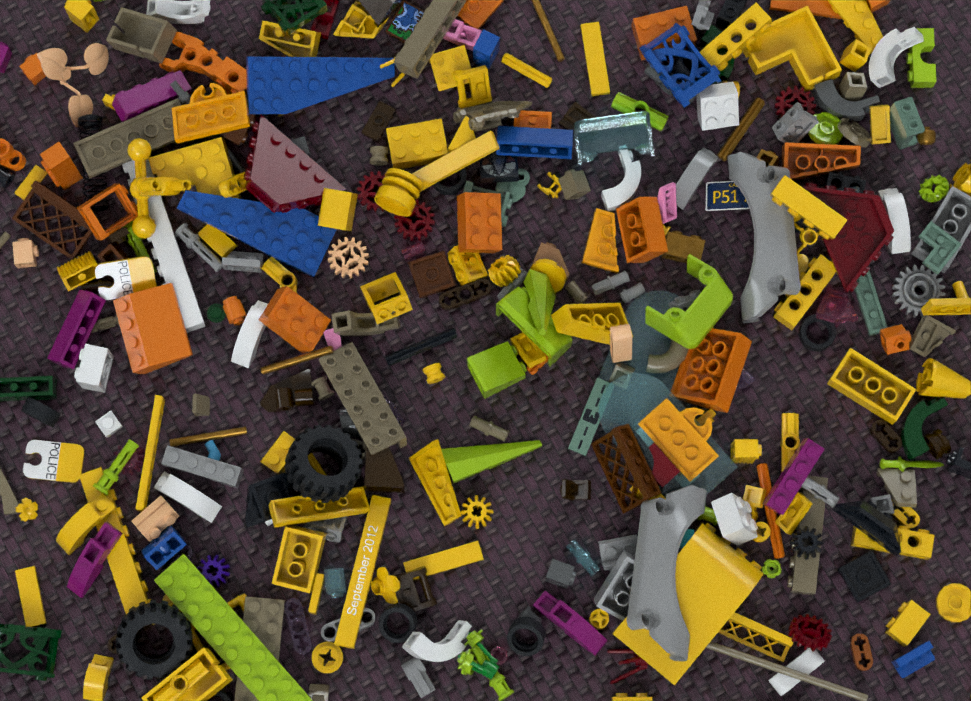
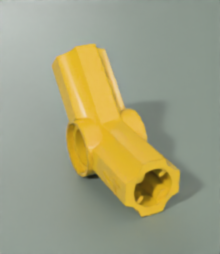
[261,257,298,293]

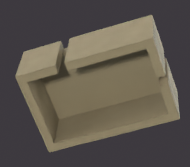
[106,7,177,63]

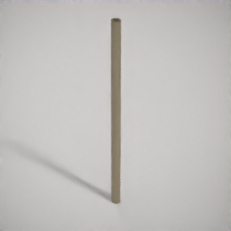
[706,641,868,701]

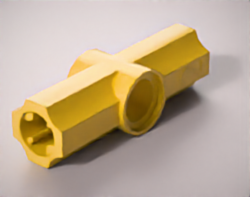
[780,413,800,472]
[152,658,210,701]

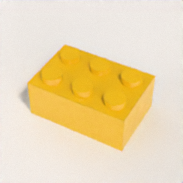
[386,118,448,169]
[272,525,327,593]

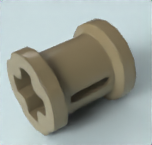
[311,376,335,401]

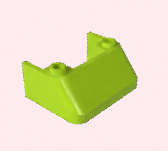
[645,254,733,349]
[496,287,573,367]

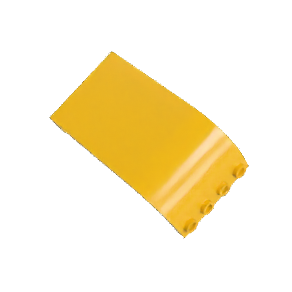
[613,522,764,685]

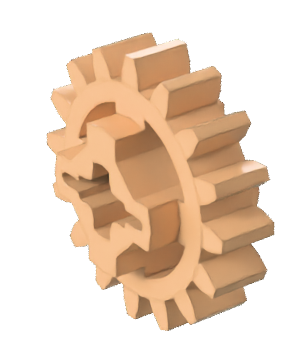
[328,237,369,279]

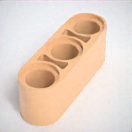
[610,324,632,363]

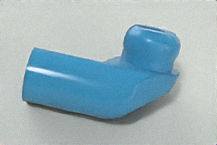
[204,440,221,461]

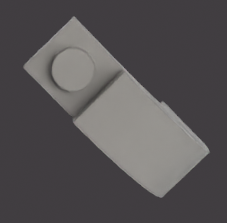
[676,147,719,209]

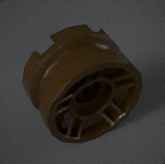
[923,429,952,459]

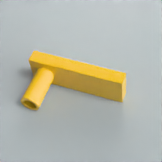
[921,281,971,316]

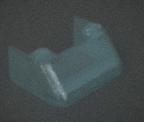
[574,111,655,166]

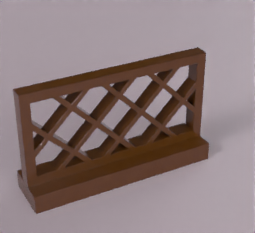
[12,180,93,260]
[591,423,662,514]

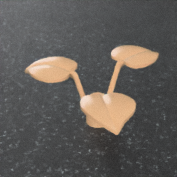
[37,43,109,127]

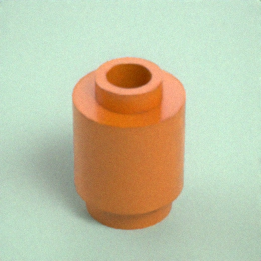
[223,296,247,326]

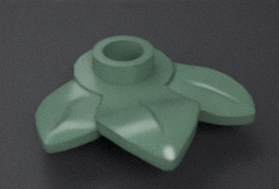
[495,168,530,203]

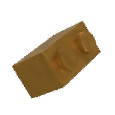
[662,231,705,264]

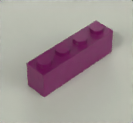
[112,70,192,122]
[47,290,106,369]
[762,438,824,515]

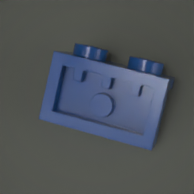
[892,641,935,678]

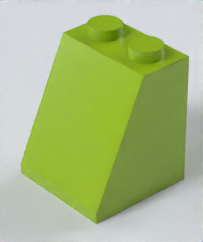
[467,341,527,399]

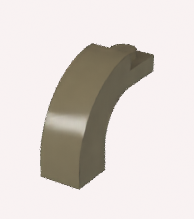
[331,310,401,336]

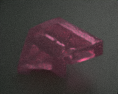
[816,288,858,327]

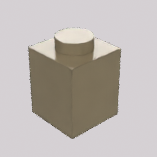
[839,72,867,102]
[558,169,591,200]

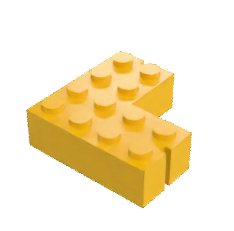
[739,6,842,92]
[148,137,242,199]
[142,647,233,701]

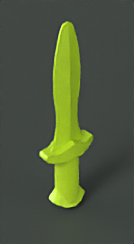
[879,456,944,472]

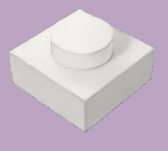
[95,411,123,438]

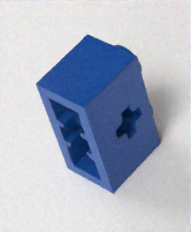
[473,29,500,69]
[141,525,187,570]

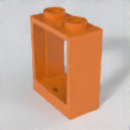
[77,183,138,240]

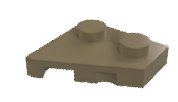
[909,315,956,357]
[876,468,917,508]

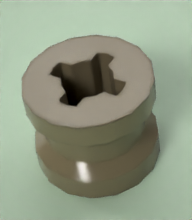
[370,146,389,166]

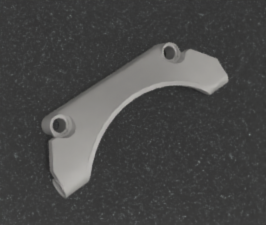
[727,152,801,323]
[626,485,707,662]

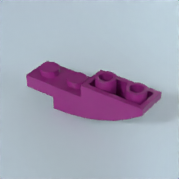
[67,522,123,598]
[533,591,607,656]

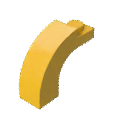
[56,493,116,555]

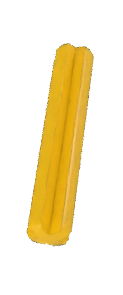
[501,53,552,88]

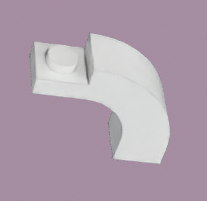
[146,0,210,24]
[869,27,924,88]
[601,145,641,212]
[878,188,911,254]
[231,300,268,368]
[154,471,222,523]
[402,620,472,662]

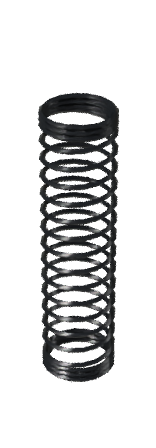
[78,114,109,211]

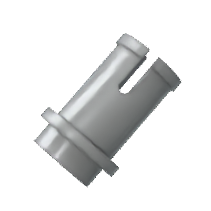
[620,282,646,303]

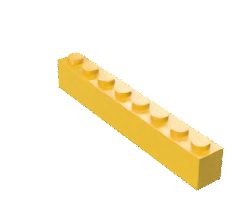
[79,467,152,614]

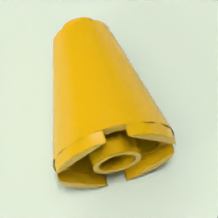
[916,358,971,399]

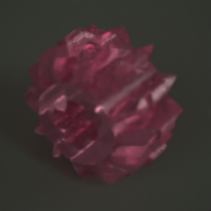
[113,443,145,476]

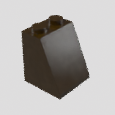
[365,447,405,493]

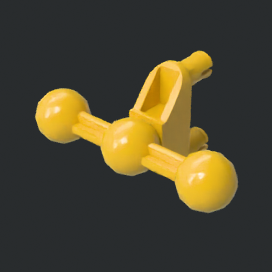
[127,138,192,239]

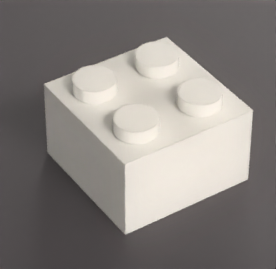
[697,82,739,131]
[74,344,114,393]
[711,493,758,546]

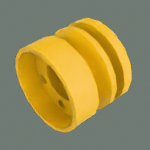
[374,168,424,217]

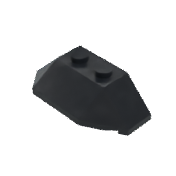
[832,500,901,556]

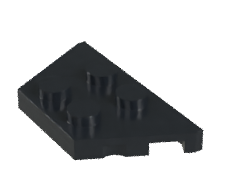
[245,472,302,529]

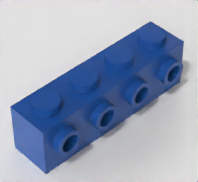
[496,126,573,159]

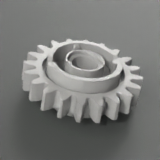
[892,265,946,318]

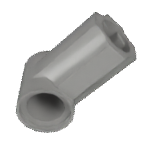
[401,657,436,698]

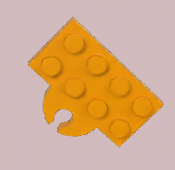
[172,83,250,143]
[638,398,719,482]

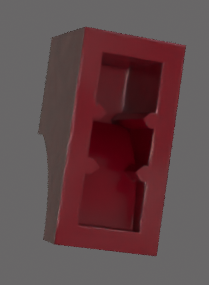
[648,442,680,487]

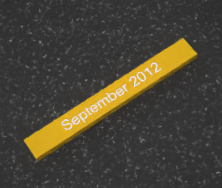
[334,495,392,649]

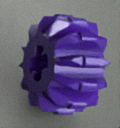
[197,555,230,588]

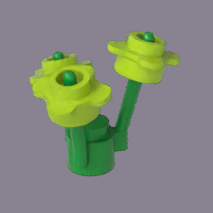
[457,629,500,680]

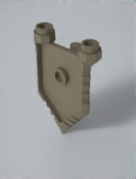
[453,101,532,132]

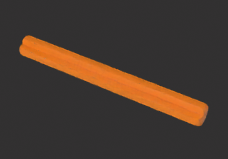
[757,463,785,559]

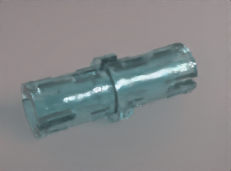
[566,539,601,577]

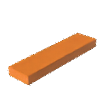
[769,0,842,19]

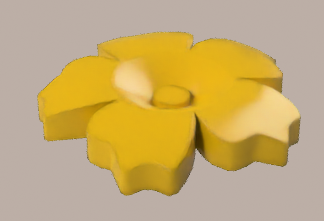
[15,498,38,522]

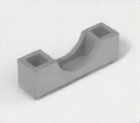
[161,445,244,488]

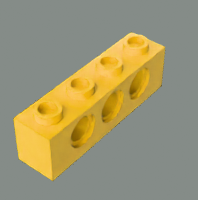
[700,2,772,71]
[774,254,836,331]
[851,526,935,560]

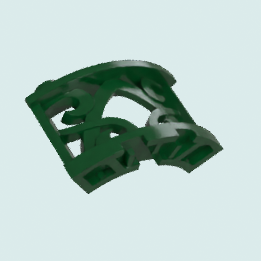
[261,0,328,35]
[0,624,62,681]

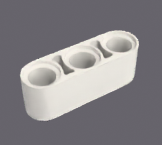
[768,648,825,696]

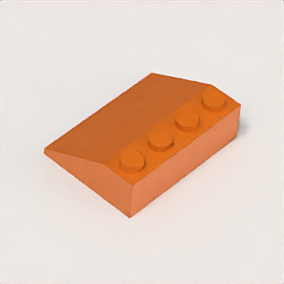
[113,283,193,374]
[669,328,752,413]

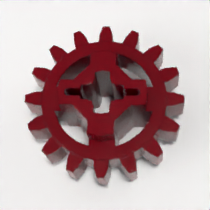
[774,85,816,117]
[357,171,385,213]
[394,200,435,241]
[788,614,832,652]

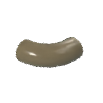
[646,339,689,373]

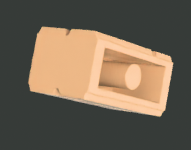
[132,495,179,542]

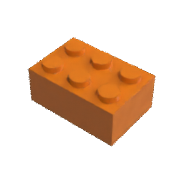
[631,6,697,60]
[457,192,502,253]
[616,197,668,263]
[259,286,331,354]

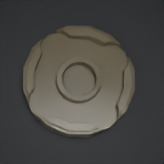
[837,118,872,147]

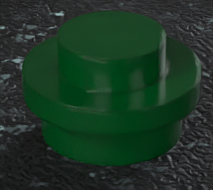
[207,304,226,323]

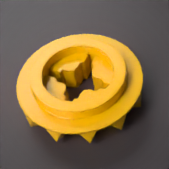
[312,642,343,674]

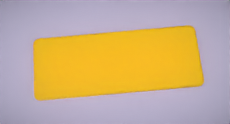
[15,165,47,200]

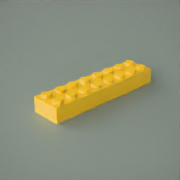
[268,486,370,528]

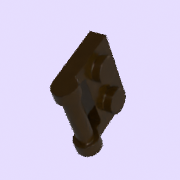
[395,566,437,615]

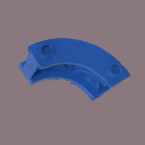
[639,23,721,108]

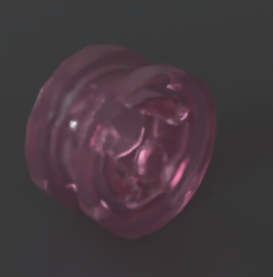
[490,647,508,665]

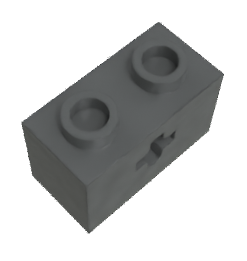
[545,559,577,589]

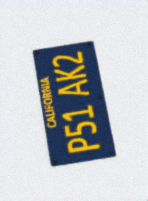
[705,181,749,211]

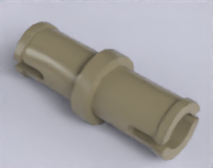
[469,415,509,442]

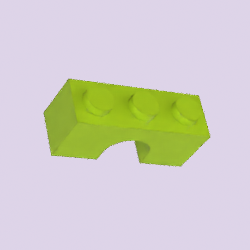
[906,28,937,88]

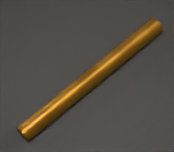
[531,0,565,62]
[261,346,334,375]
[169,426,247,447]

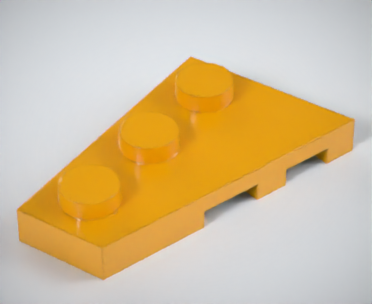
[581,208,619,273]

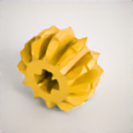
[488,255,521,287]
[460,495,493,529]

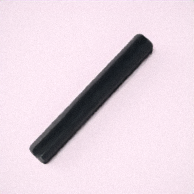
[385,328,457,366]

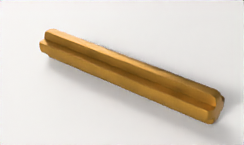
[717,97,765,161]

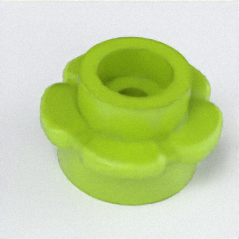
[762,559,782,578]

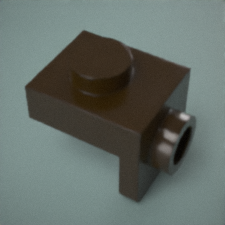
[560,479,591,501]

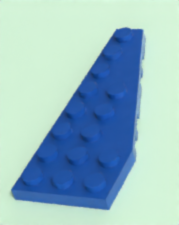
[246,56,395,114]
[177,190,337,277]

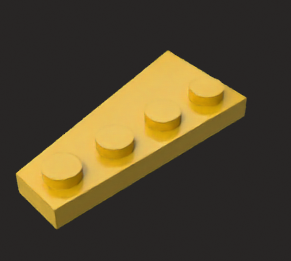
[825,0,883,55]
[409,439,461,526]

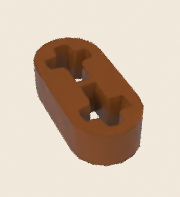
[850,634,873,671]

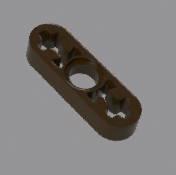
[439,278,491,311]

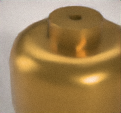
[917,127,936,145]

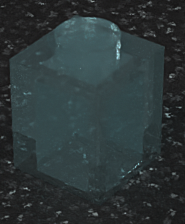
[324,568,347,598]

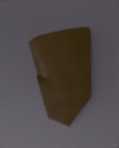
[260,369,314,413]

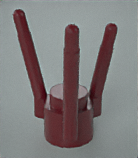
[607,649,649,684]

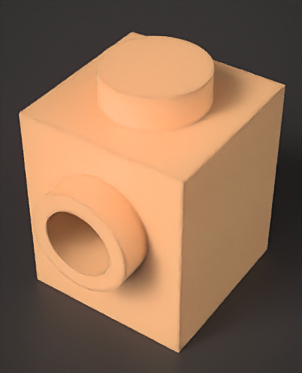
[12,238,39,269]

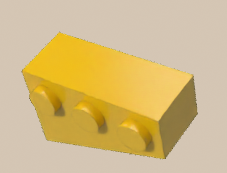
[259,20,321,57]

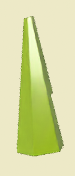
[524,269,556,336]
[441,440,542,483]

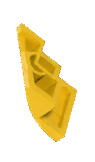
[333,1,391,39]

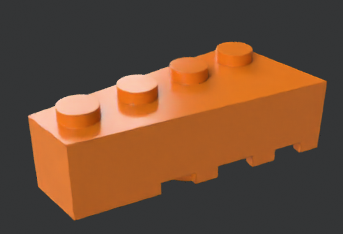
[40,142,83,190]
[781,142,861,181]

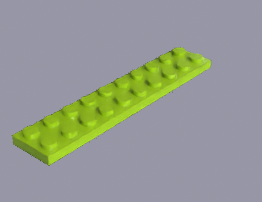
[154,554,313,701]

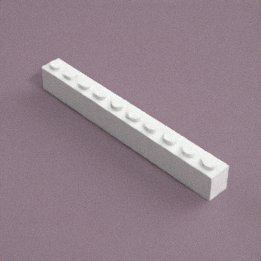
[122,159,206,333]

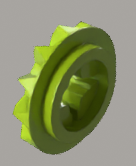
[919,175,949,202]

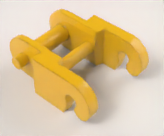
[537,172,562,199]

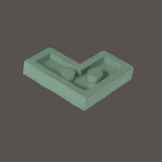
[919,221,962,275]

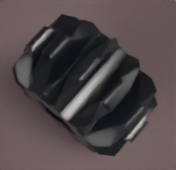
[789,526,824,560]

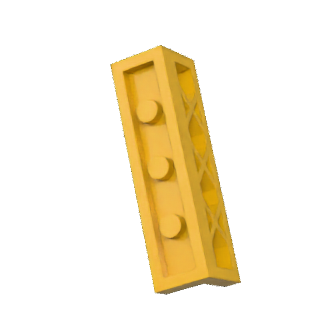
[718,612,793,662]

